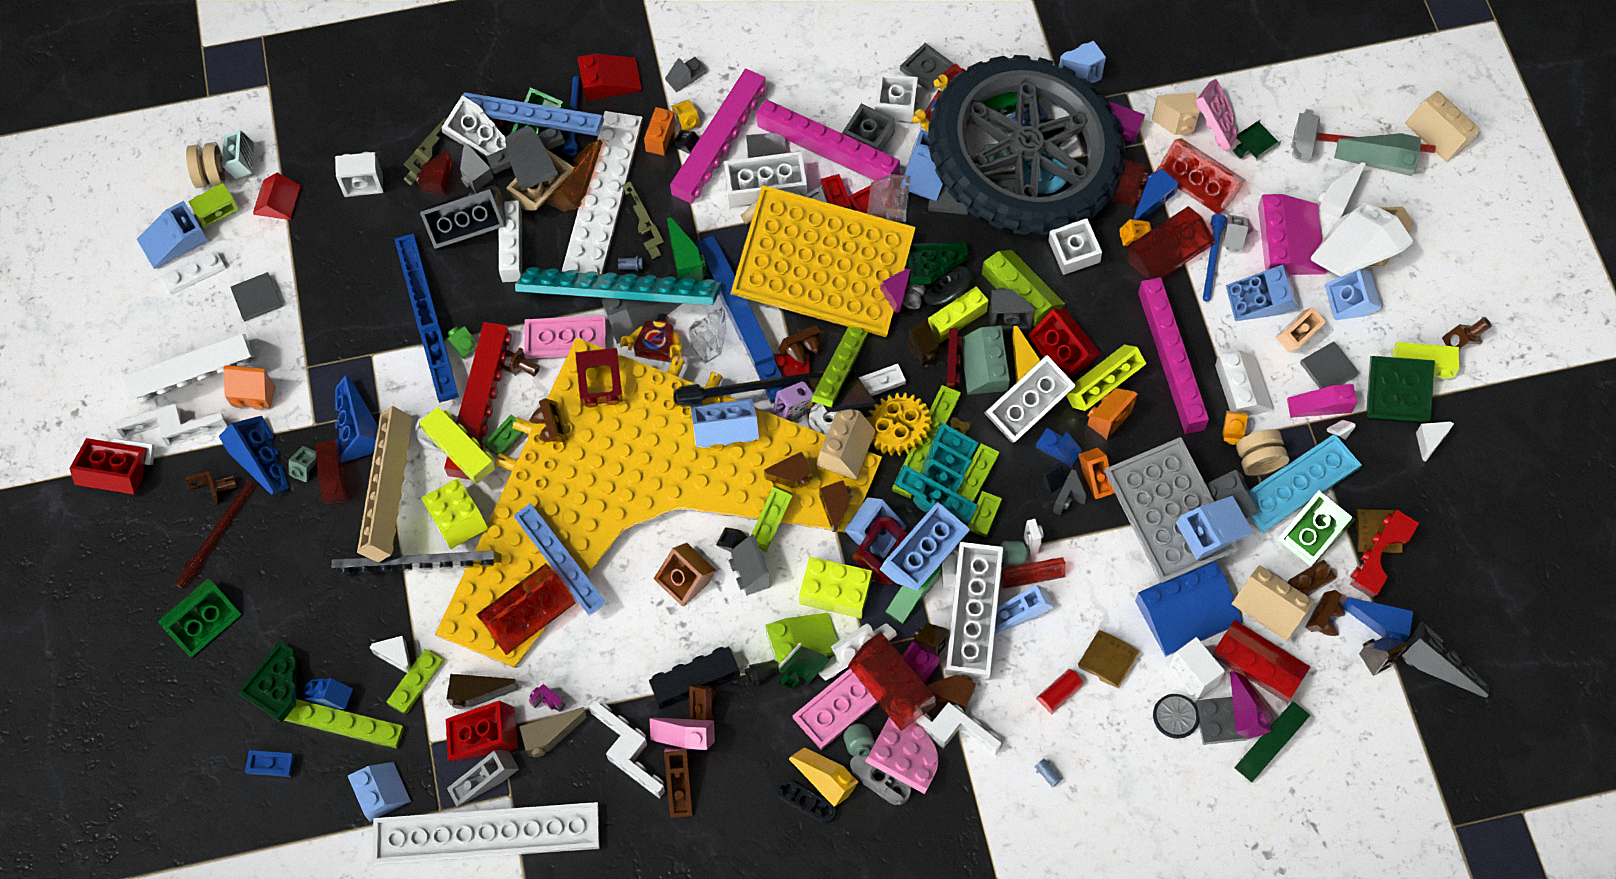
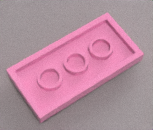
[524,315,606,359]
[793,661,888,750]

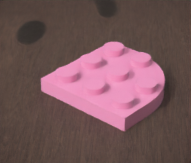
[1196,79,1237,150]
[865,711,938,794]

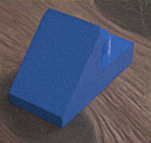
[1036,428,1082,467]

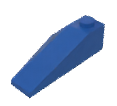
[335,375,378,463]
[219,415,289,495]

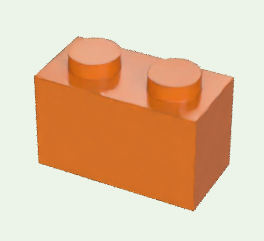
[644,107,676,156]

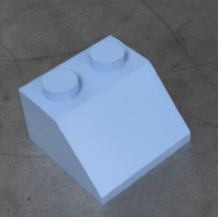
[1325,269,1382,320]
[844,497,907,559]
[348,762,411,821]

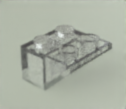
[867,174,910,222]
[688,307,727,364]

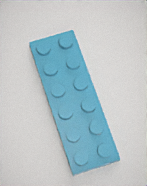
[1249,434,1362,534]

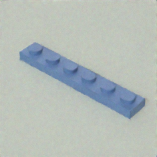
[513,503,607,617]

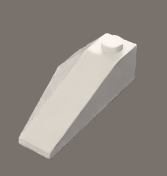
[442,96,510,170]

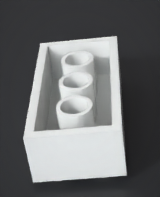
[724,151,807,207]
[984,355,1076,443]

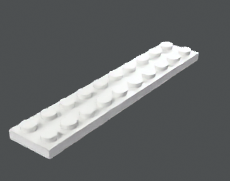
[562,111,643,274]
[373,802,600,865]

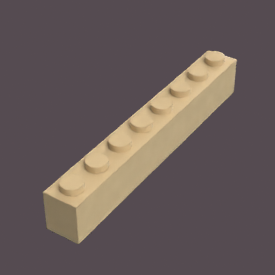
[357,406,413,563]

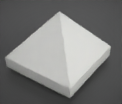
[1327,420,1356,440]

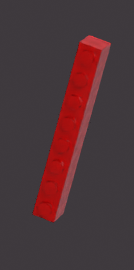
[444,322,512,480]

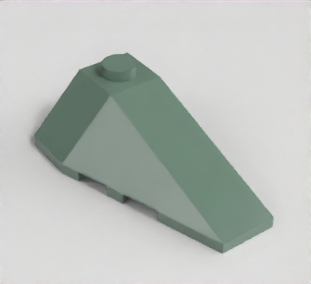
[1334,133,1421,176]

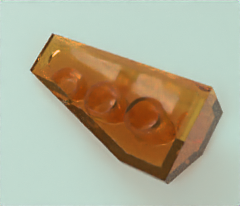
[544,139,603,211]

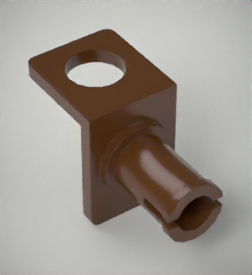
[1442,317,1492,349]
[501,348,540,377]
[185,471,236,504]

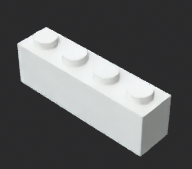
[499,201,522,282]

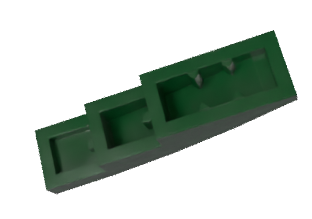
[1234,701,1311,783]

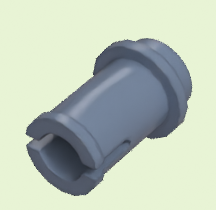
[618,256,644,272]
[1035,758,1063,788]

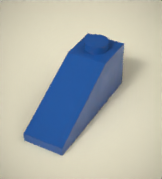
[1134,169,1179,221]
[1343,597,1413,641]

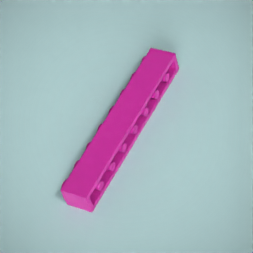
[670,68,767,204]
[756,99,900,188]
[1138,277,1209,434]

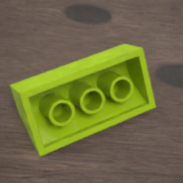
[982,250,1065,328]

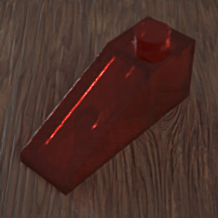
[315,440,348,505]

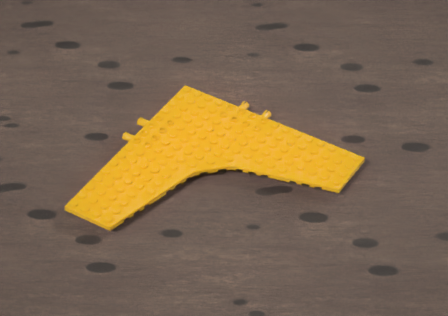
[435,337,882,668]

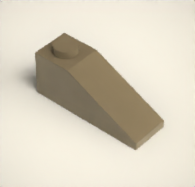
[519,707,587,758]

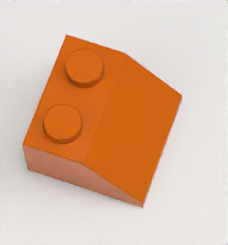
[224,365,275,410]
[1087,388,1138,440]

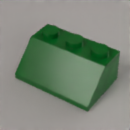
[157,579,241,658]

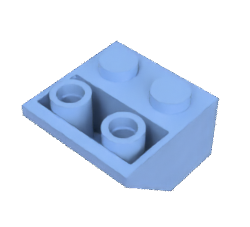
[1059,41,1106,84]

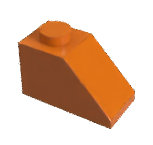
[1079,448,1115,499]

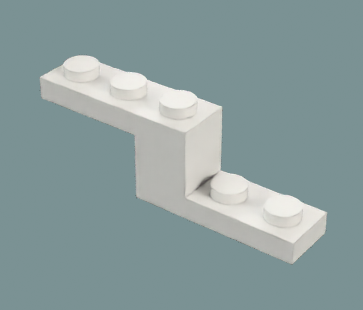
[115,404,228,446]
[891,695,1001,755]
[589,700,665,799]

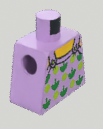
[772,382,814,422]

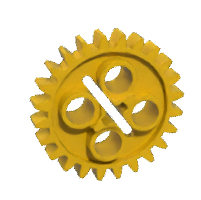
[866,393,932,456]

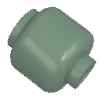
[999,541,1030,568]
[843,724,875,757]

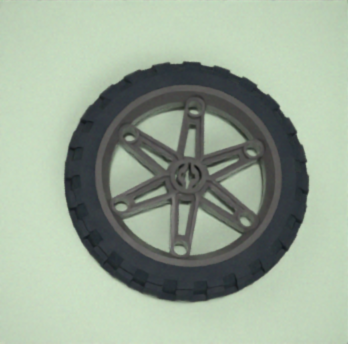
[928,55,1126,235]

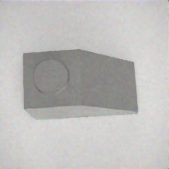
[460,144,494,191]
[1223,214,1248,251]

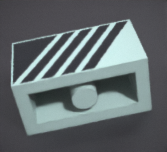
[222,130,254,179]

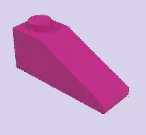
[1287,384,1357,418]

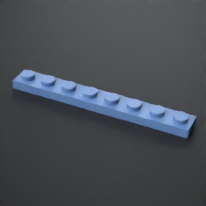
[463,92,605,136]

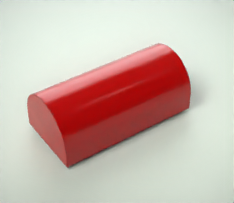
[1036,669,1083,715]

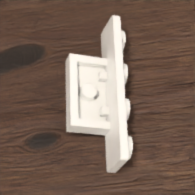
[818,623,897,680]

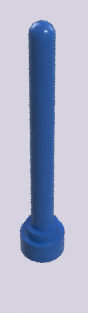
[562,76,580,156]
[1203,214,1227,302]

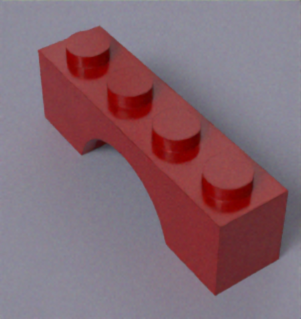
[1349,510,1419,598]

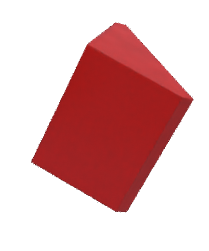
[253,172,301,220]

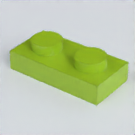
[967,491,1002,537]

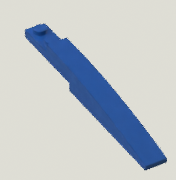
[395,233,459,403]
[695,236,787,404]

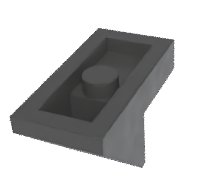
[665,57,707,93]
[1053,469,1086,515]

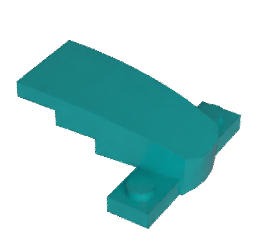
[894,423,978,524]

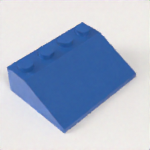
[1135,561,1242,657]

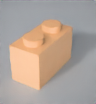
[1276,307,1326,352]

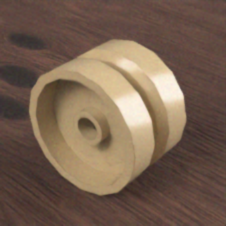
[186,142,225,188]
[1236,429,1289,476]

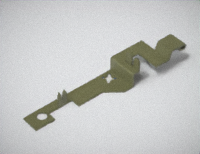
[403,118,447,185]
[621,181,664,260]

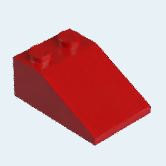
[577,54,642,101]
[445,700,518,761]

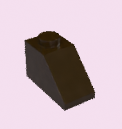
[908,319,939,366]
[913,623,949,656]

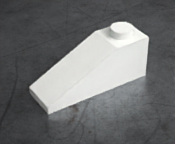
[1318,162,1366,218]

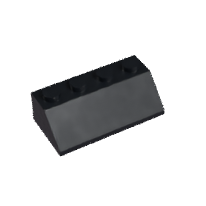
[420,184,506,249]

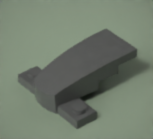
[486,127,565,191]

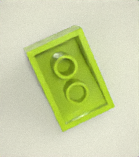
[765,613,838,672]

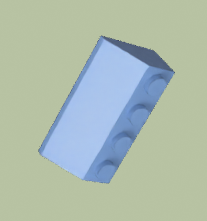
[880,502,970,590]

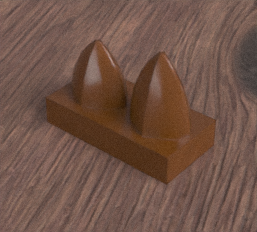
[778,325,821,364]
[529,398,568,443]
[1287,560,1337,596]
[1305,590,1345,636]
[689,684,719,721]

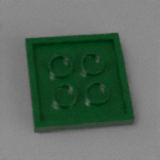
[1366,356,1435,423]

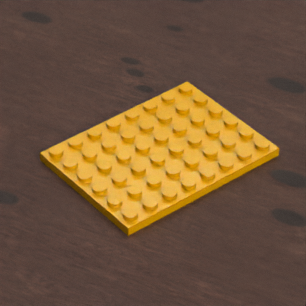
[731,185,915,337]

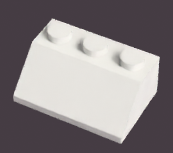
[1215,351,1273,416]

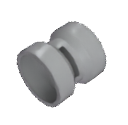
[902,282,926,309]

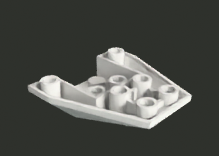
[1311,201,1413,277]

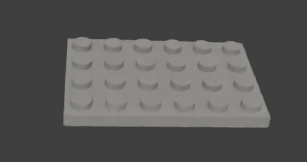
[1104,437,1239,583]

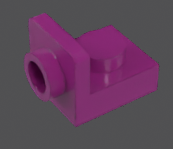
[529,684,566,712]

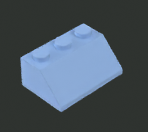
[690,399,759,448]

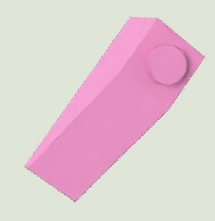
[650,718,715,750]

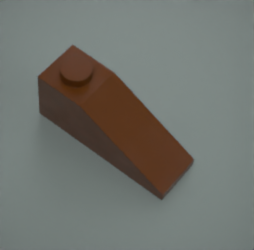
[664,746,693,818]

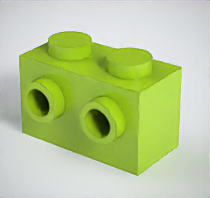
[188,183,239,228]

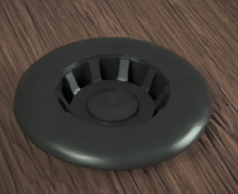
[924,266,973,305]

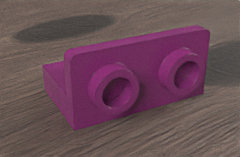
[889,642,940,695]

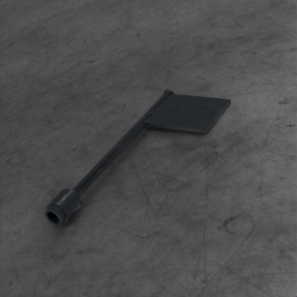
[673,365,875,413]

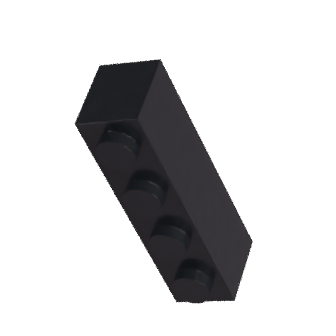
[649,646,740,709]

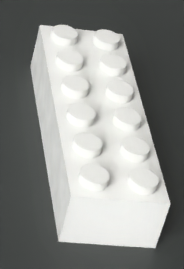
[122,334,254,402]
[945,542,1003,679]

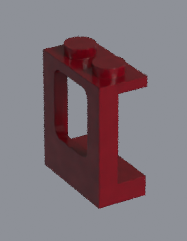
[575,348,623,408]
[852,517,909,585]

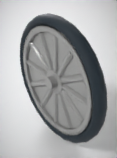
[1153,694,1199,739]

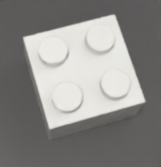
[875,74,918,122]
[335,152,383,197]
[1049,218,1102,275]
[1170,637,1225,700]

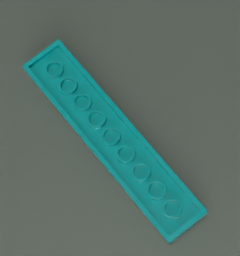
[515,267,721,305]

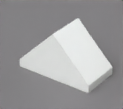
[1416,421,1454,462]
[370,636,411,673]

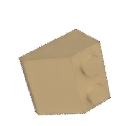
[1152,92,1200,135]

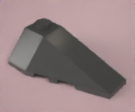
[601,298,683,344]
[1402,621,1490,698]

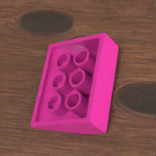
[1258,194,1327,275]

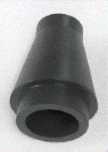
[745,659,779,685]

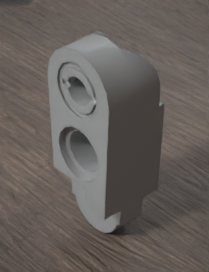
[1291,109,1319,161]
[850,755,911,805]

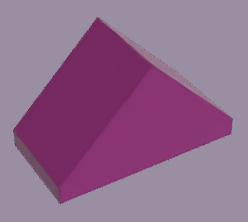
[880,268,910,313]

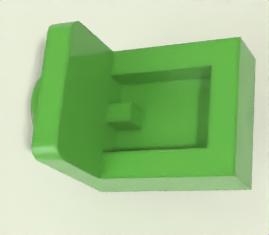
[446,326,477,358]

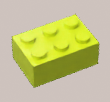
[421,478,488,550]
[799,556,872,619]

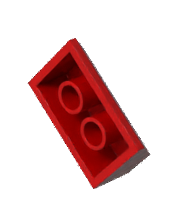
[1027,309,1101,379]
[69,438,146,495]

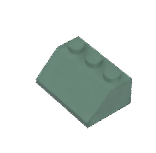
[961,326,1010,395]

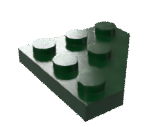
[908,242,968,285]
[237,642,298,723]

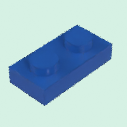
[245,750,295,777]

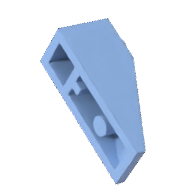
[994,585,1054,634]

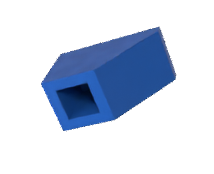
[302,678,353,709]

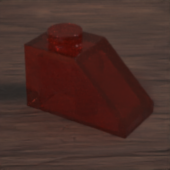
[416,151,453,195]

